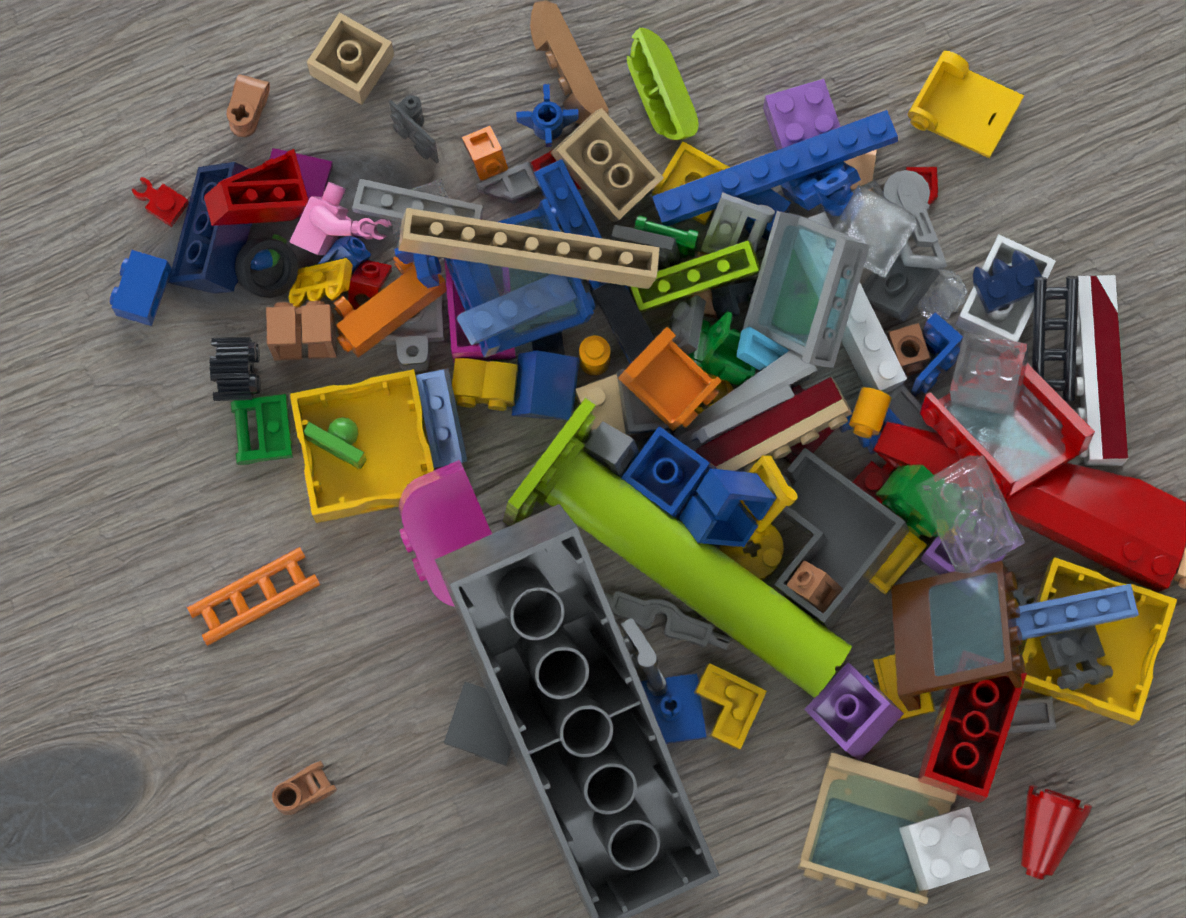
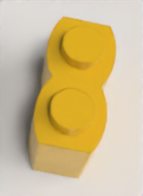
[452,358,518,411]

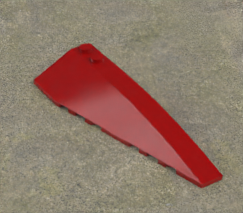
[873,421,1186,593]

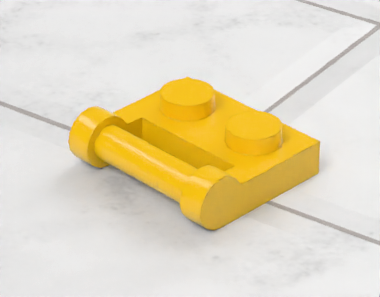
[740,455,798,541]

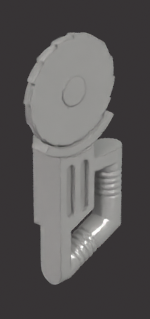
[883,170,947,269]

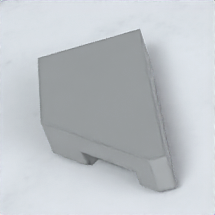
[476,161,541,204]

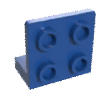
[911,312,964,397]

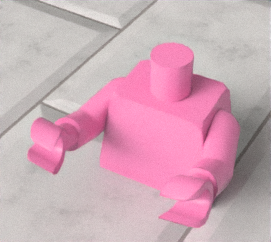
[290,182,389,255]

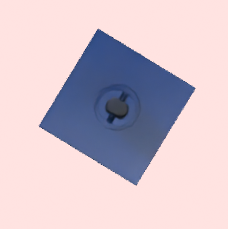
[641,673,707,744]

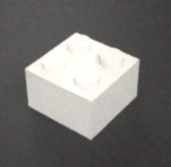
[899,807,990,891]

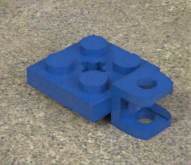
[780,162,861,216]

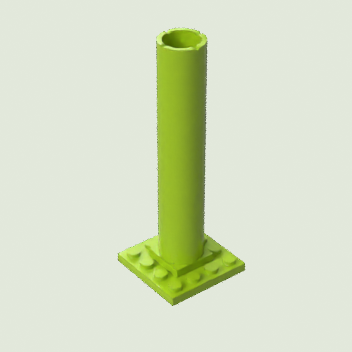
[503,398,852,698]

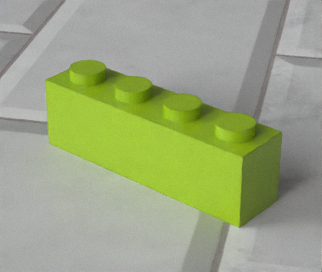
[631,240,760,312]

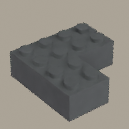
[773,448,909,630]

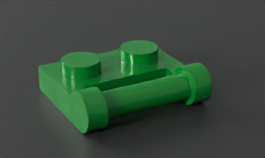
[634,215,699,258]
[231,394,293,465]

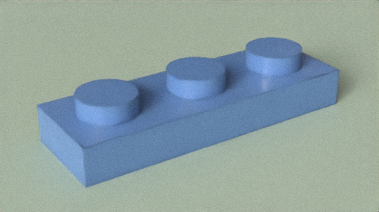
[415,368,467,468]

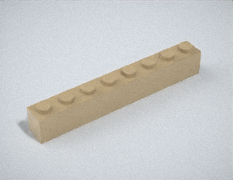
[398,208,659,289]

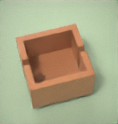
[266,301,337,361]

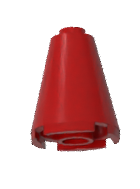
[1021,785,1092,880]

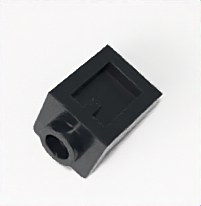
[711,280,757,320]

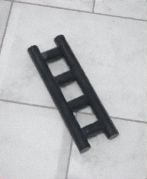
[1032,276,1079,401]

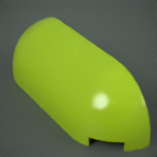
[627,28,699,140]

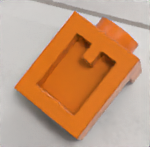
[462,126,508,181]

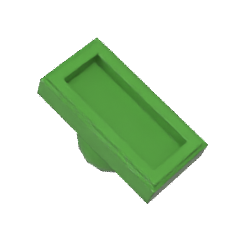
[304,417,367,469]

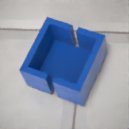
[679,468,776,547]

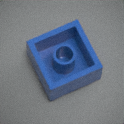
[622,426,717,520]

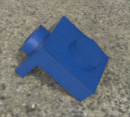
[394,248,441,288]

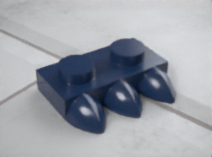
[973,250,1042,314]

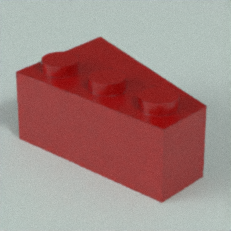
[204,149,309,226]

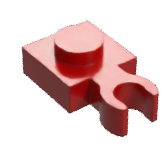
[132,177,189,228]

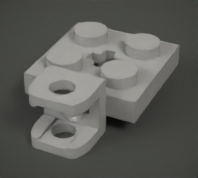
[380,281,444,373]

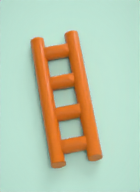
[187,547,320,646]

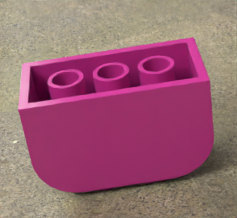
[399,460,492,607]

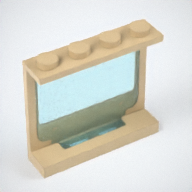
[798,753,956,910]

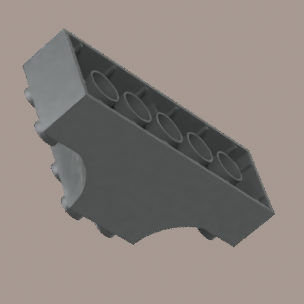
[435,504,720,918]

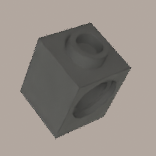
[584,421,639,478]

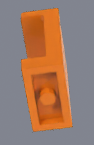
[618,327,722,431]

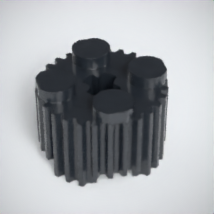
[209,337,261,401]

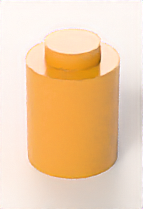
[579,335,611,376]
[849,387,892,439]

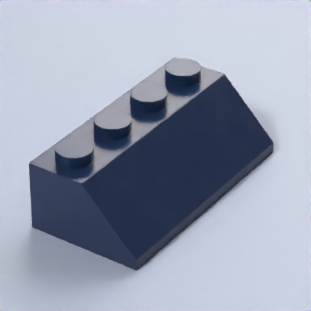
[168,162,253,294]

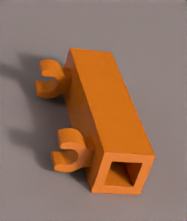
[333,256,447,358]

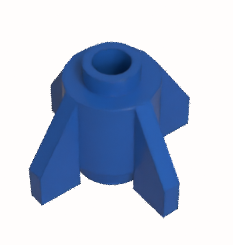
[516,84,579,147]

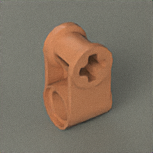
[226,74,270,138]
[272,761,337,815]

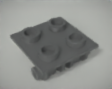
[389,95,439,164]

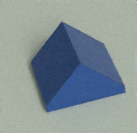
[512,350,580,420]

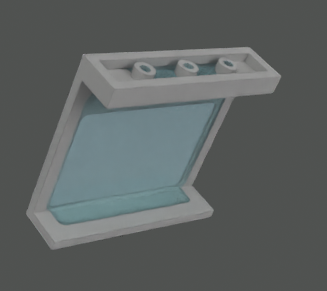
[743,211,870,368]

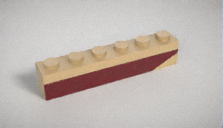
[693,377,852,495]

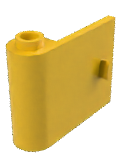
[907,51,1024,159]

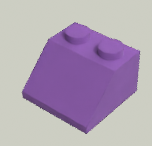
[804,662,904,761]

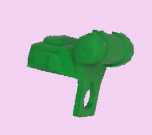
[688,311,756,386]

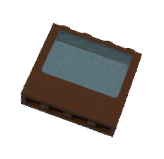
[891,561,1025,711]

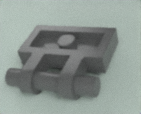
[1040,625,1113,690]

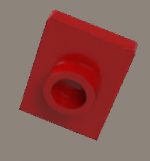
[348,260,392,310]

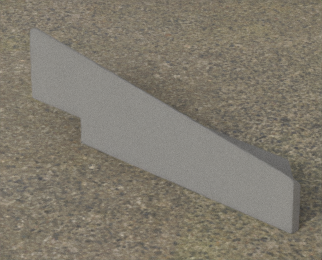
[674,350,817,450]

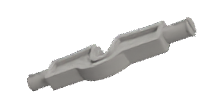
[604,591,731,650]

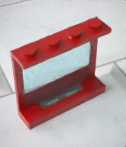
[919,345,1095,502]

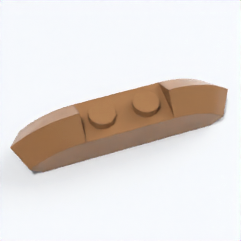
[530,0,609,125]

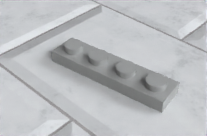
[352,179,483,223]

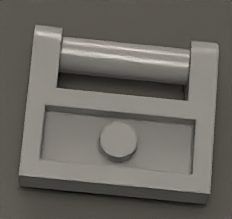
[701,192,775,258]

